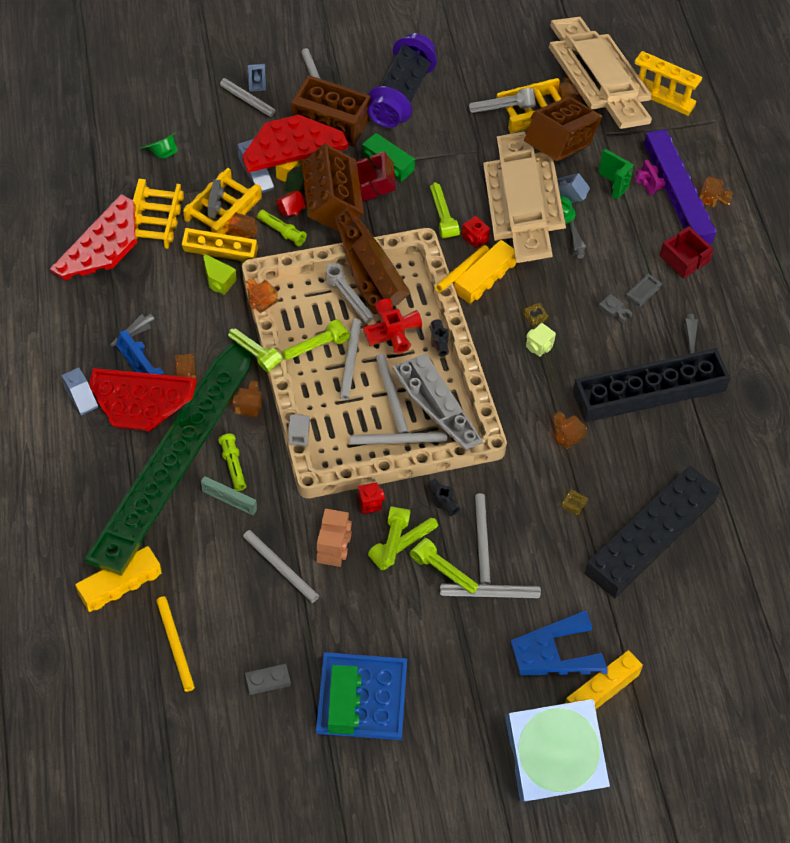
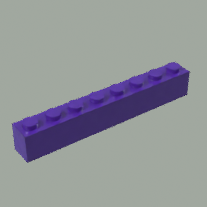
[644,129,716,244]

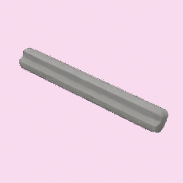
[220,78,275,117]

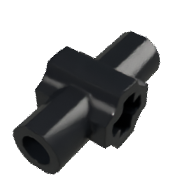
[431,319,449,357]
[428,478,460,516]

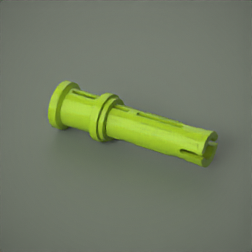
[257,209,307,246]
[218,434,246,491]

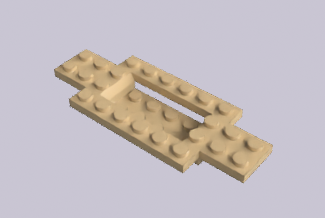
[549,17,652,129]
[483,131,566,263]

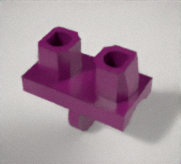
[635,160,666,195]

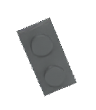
[208,179,224,219]
[245,664,291,695]

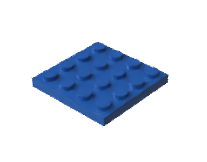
[316,652,407,740]

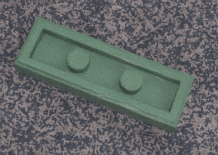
[201,476,257,515]

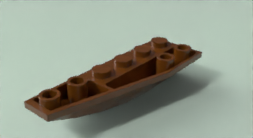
[335,207,410,314]

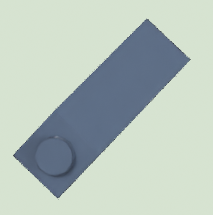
[238,139,274,193]

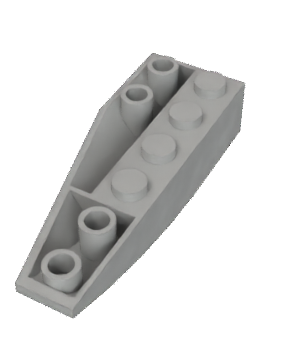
[392,353,483,450]

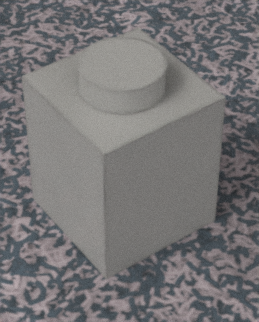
[288,414,310,446]

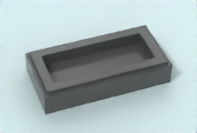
[625,274,662,308]

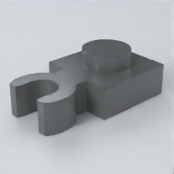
[598,294,632,324]

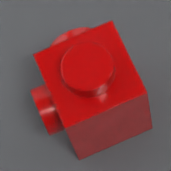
[275,191,306,216]
[462,216,490,248]
[358,482,385,514]

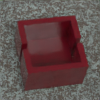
[357,151,396,202]
[660,226,714,279]

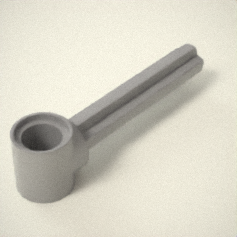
[469,88,536,113]
[325,263,373,322]

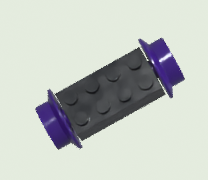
[368,33,437,128]

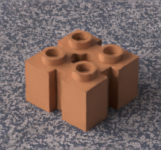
[317,509,352,567]

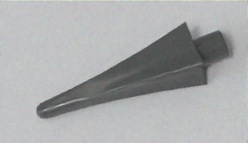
[569,221,586,259]
[111,314,155,347]
[683,314,698,354]

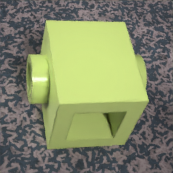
[526,323,556,357]

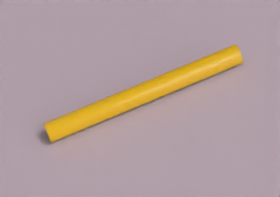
[435,245,489,293]
[156,596,195,692]

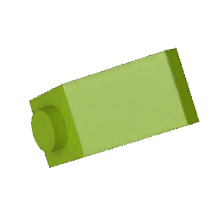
[203,254,237,295]

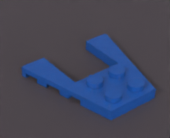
[511,611,607,675]

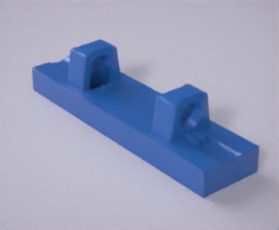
[116,331,164,375]

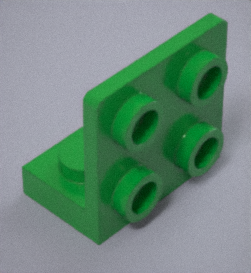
[598,149,634,200]

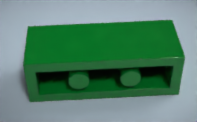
[362,133,415,182]
[328,665,362,734]

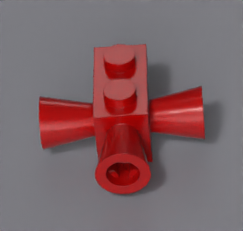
[363,299,422,354]

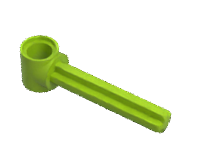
[430,182,460,239]
[282,319,350,360]
[228,329,283,372]
[382,506,410,567]
[368,518,438,570]
[410,538,479,594]

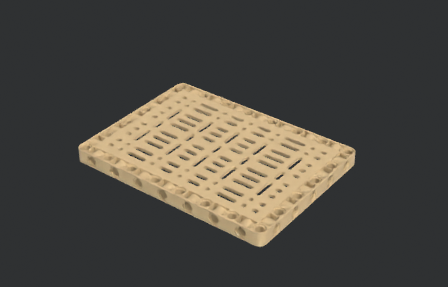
[242,228,507,498]

